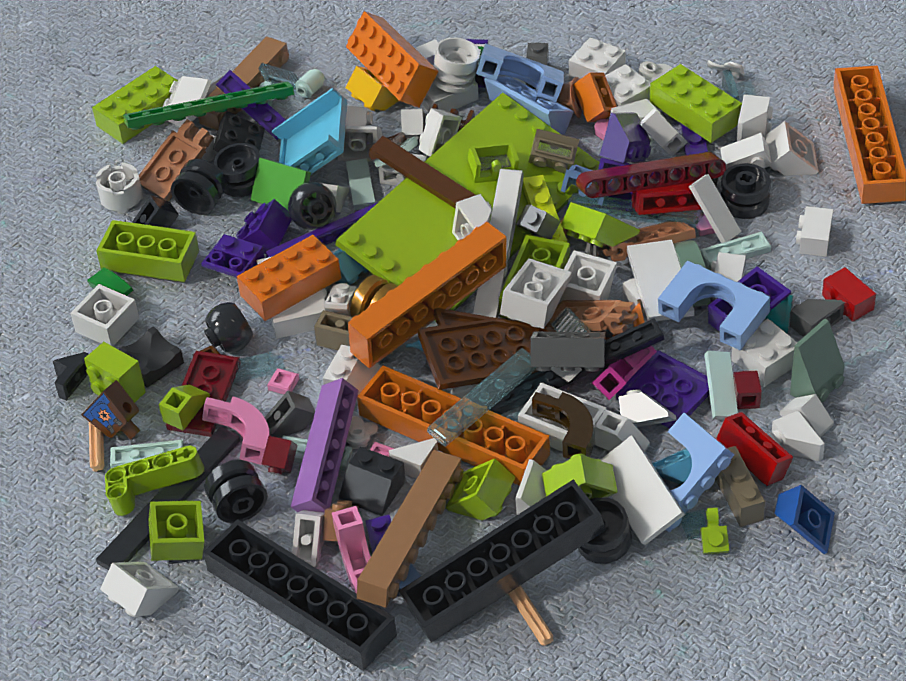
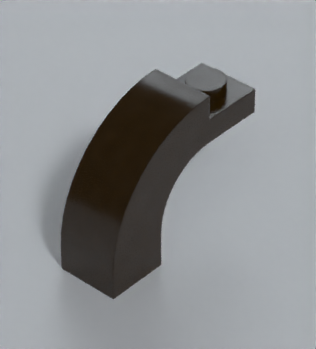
[532,392,594,459]

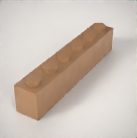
[198,36,289,131]

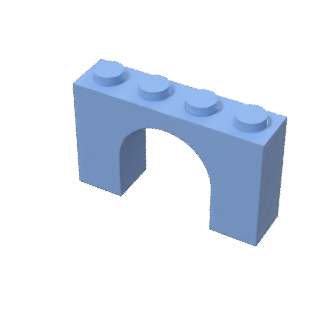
[476,43,564,102]
[658,261,770,351]
[666,413,735,532]

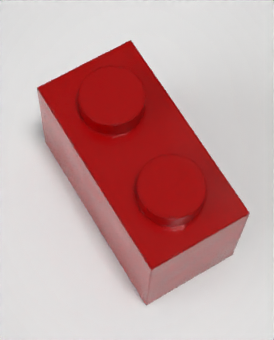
[822,267,876,322]

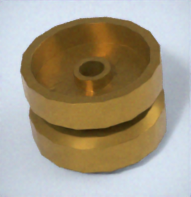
[350,275,398,317]

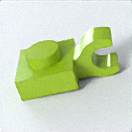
[700,507,729,555]

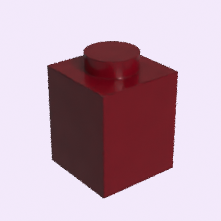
[733,371,762,409]
[261,436,298,476]

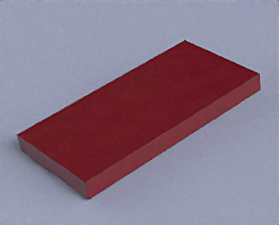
[166,351,241,437]

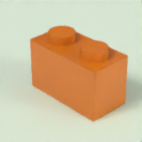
[573,72,617,122]

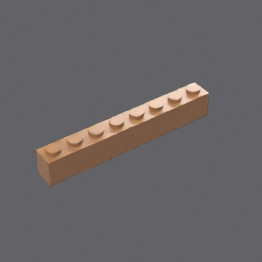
[357,450,464,608]

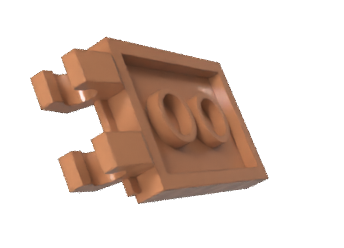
[138,119,214,201]
[603,219,696,262]
[546,300,638,334]

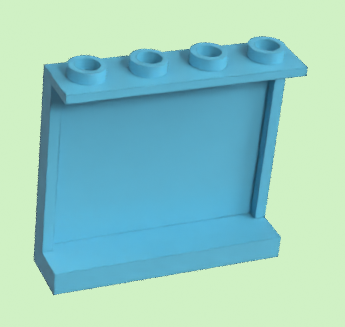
[272,88,348,174]

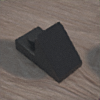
[53,352,89,401]

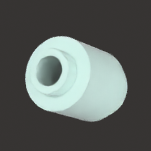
[295,69,325,98]

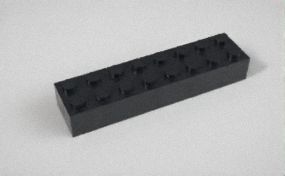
[399,479,606,643]
[203,519,397,671]

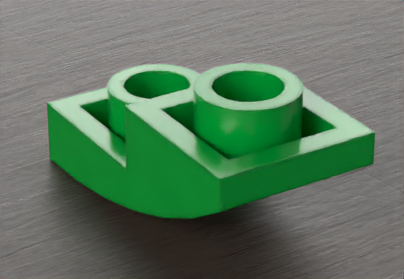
[87,267,134,296]

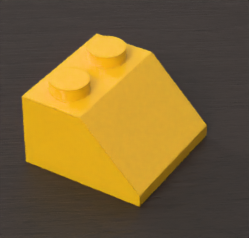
[345,66,399,111]

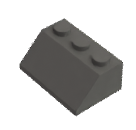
[531,332,606,371]

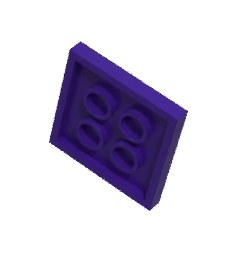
[616,350,710,429]

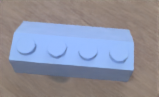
[484,76,574,134]

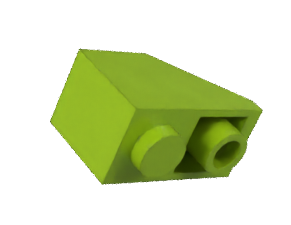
[159,385,210,430]

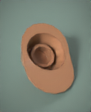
[557,77,583,118]

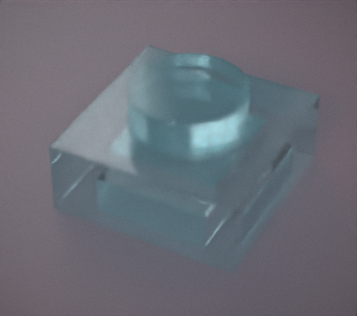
[681,509,707,540]

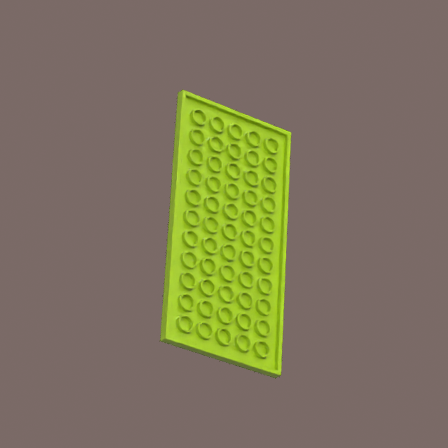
[335,92,600,322]

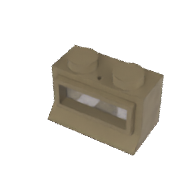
[528,129,580,173]

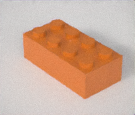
[236,235,341,321]

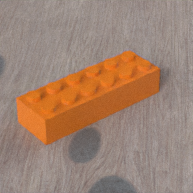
[346,11,439,108]

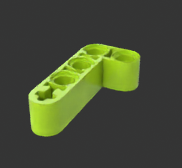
[105,446,204,516]

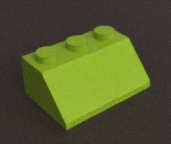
[561,202,640,248]

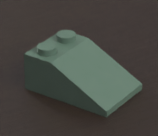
[790,319,845,402]

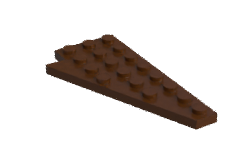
[417,308,611,390]

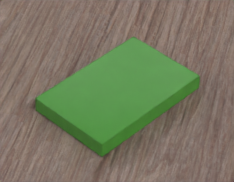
[251,158,311,212]

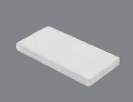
[627,240,694,321]
[600,435,685,545]

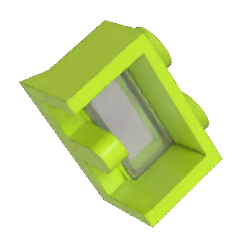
[468,142,519,183]

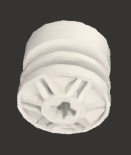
[433,37,480,93]

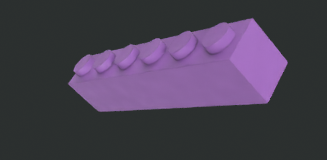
[291,378,359,513]

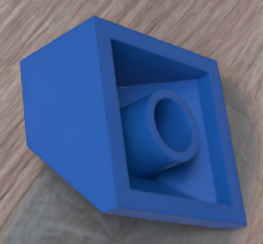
[775,485,835,554]

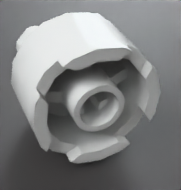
[96,163,143,214]

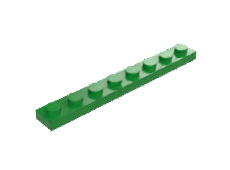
[123,81,294,130]

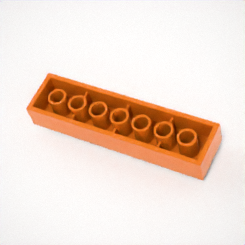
[833,65,906,204]
[348,222,506,369]
[357,365,550,486]

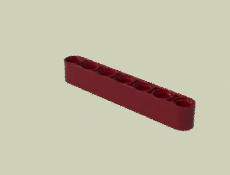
[576,152,726,198]

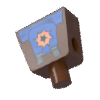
[81,380,141,440]

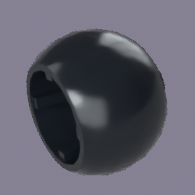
[288,182,337,230]
[204,302,253,353]

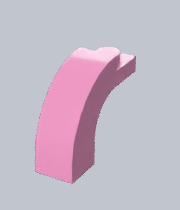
[202,396,269,465]
[332,506,371,593]

